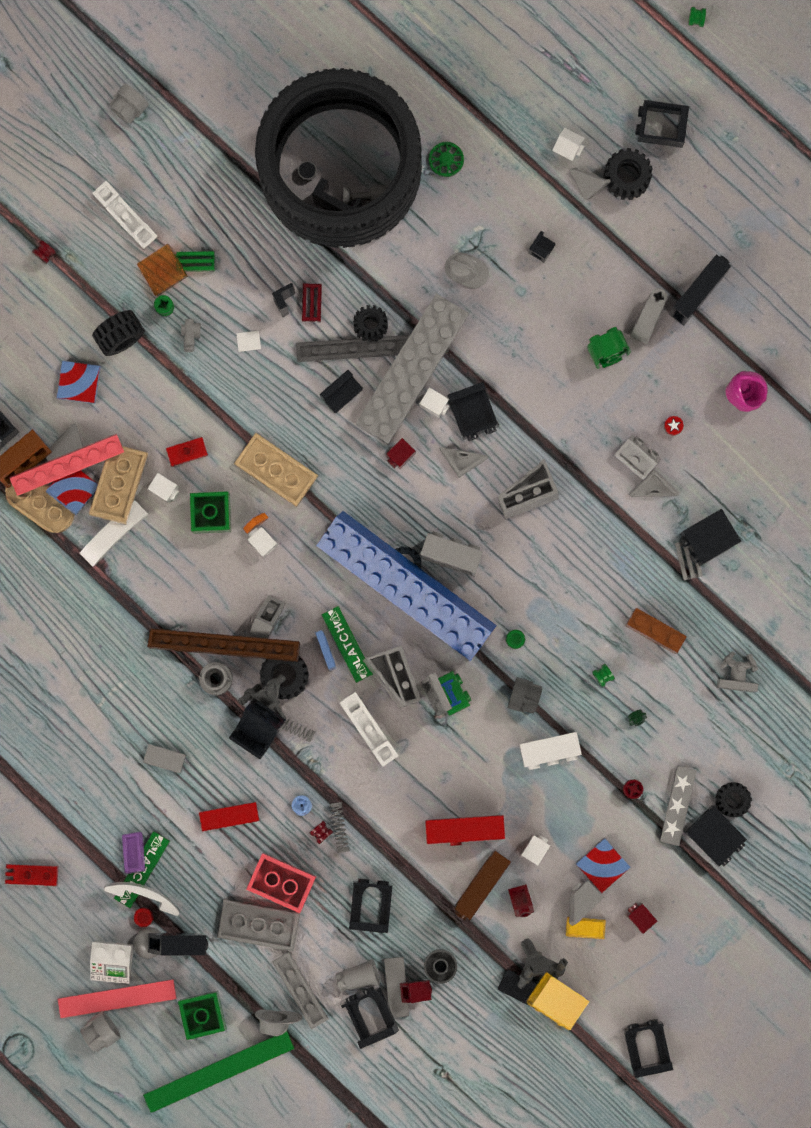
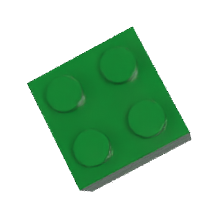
[190,491,231,534]
[178,990,227,1040]

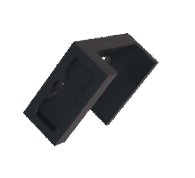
[349,878,393,933]
[341,986,399,1049]
[623,1019,673,1078]

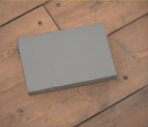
[421,673,452,716]

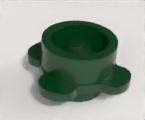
[628,709,647,726]

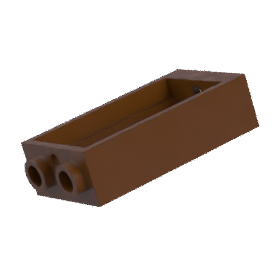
[454,850,511,921]

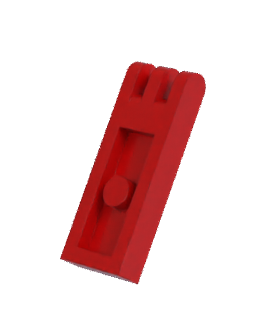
[5,864,59,886]

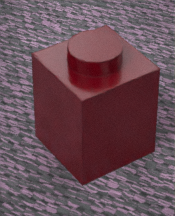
[386,438,416,469]
[626,902,658,934]
[400,980,432,1003]

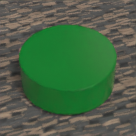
[506,630,525,649]

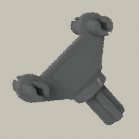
[238,674,286,719]
[517,938,568,989]

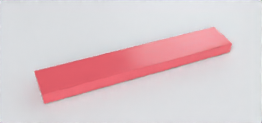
[58,979,177,1018]

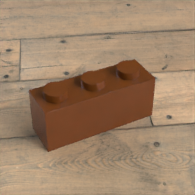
[0,429,52,488]
[625,608,687,654]

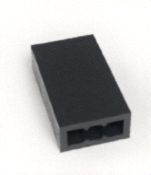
[669,254,731,326]

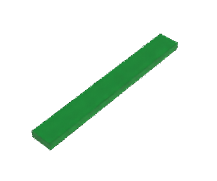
[143,1031,295,1113]

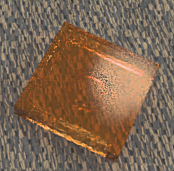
[137,244,188,297]

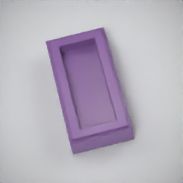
[122,832,145,874]

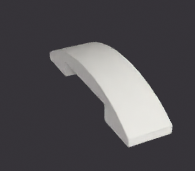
[92,181,158,249]
[80,501,148,567]
[339,692,398,767]
[104,882,179,916]

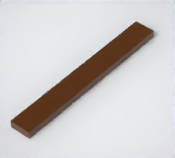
[147,628,300,662]

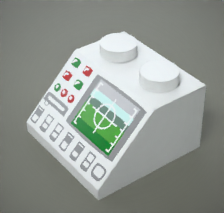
[90,941,134,984]

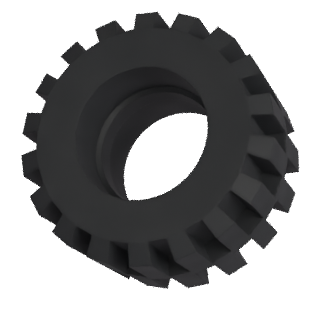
[603,148,653,200]
[92,310,145,356]
[259,656,309,700]

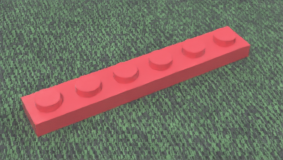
[10,433,124,496]

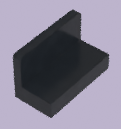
[272,283,296,317]
[320,370,363,414]
[498,968,538,1007]

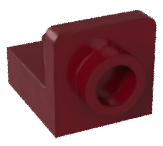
[508,884,534,918]

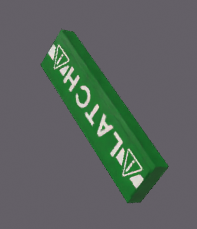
[321,606,373,683]
[114,831,170,908]

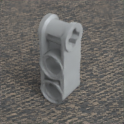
[630,288,667,344]

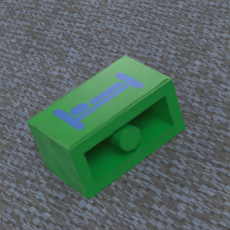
[438,671,472,716]

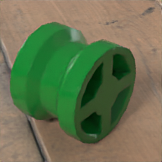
[688,7,706,27]
[154,295,174,317]
[592,664,615,687]

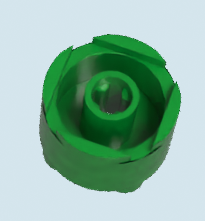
[587,327,631,369]

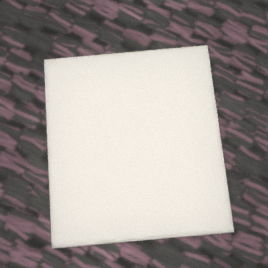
[236,331,261,352]

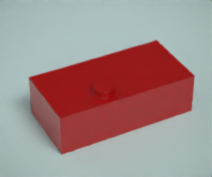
[425,815,505,846]

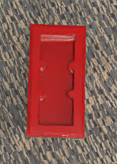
[166,437,208,467]

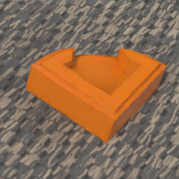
[243,513,268,534]

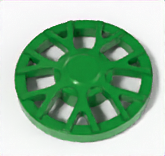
[429,142,464,177]

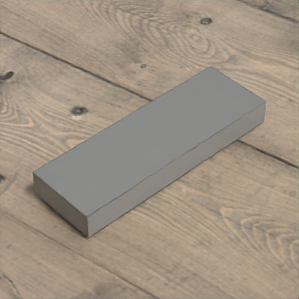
[384,957,409,1018]

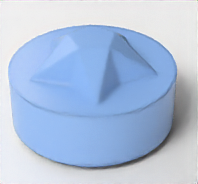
[291,795,312,816]

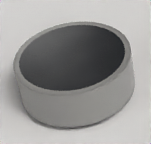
[298,161,317,181]

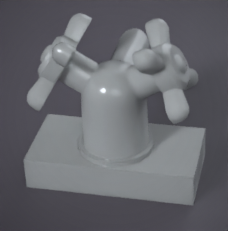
[716,652,758,693]

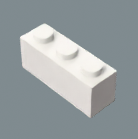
[519,732,582,770]

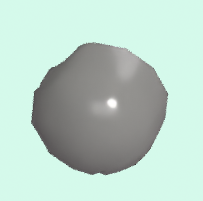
[133,927,161,959]

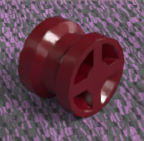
[32,240,56,264]
[623,779,643,799]
[309,820,333,844]

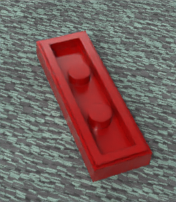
[199,802,260,831]

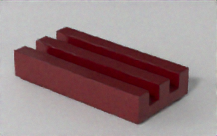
[302,283,322,322]

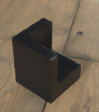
[528,231,556,263]

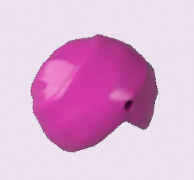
[725,371,768,412]

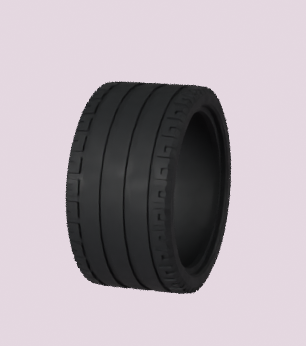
[255,68,422,248]

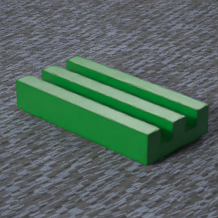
[176,251,215,272]

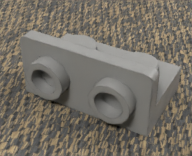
[614,435,661,480]

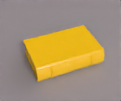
[527,972,589,1030]

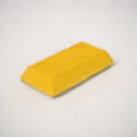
[566,917,606,939]

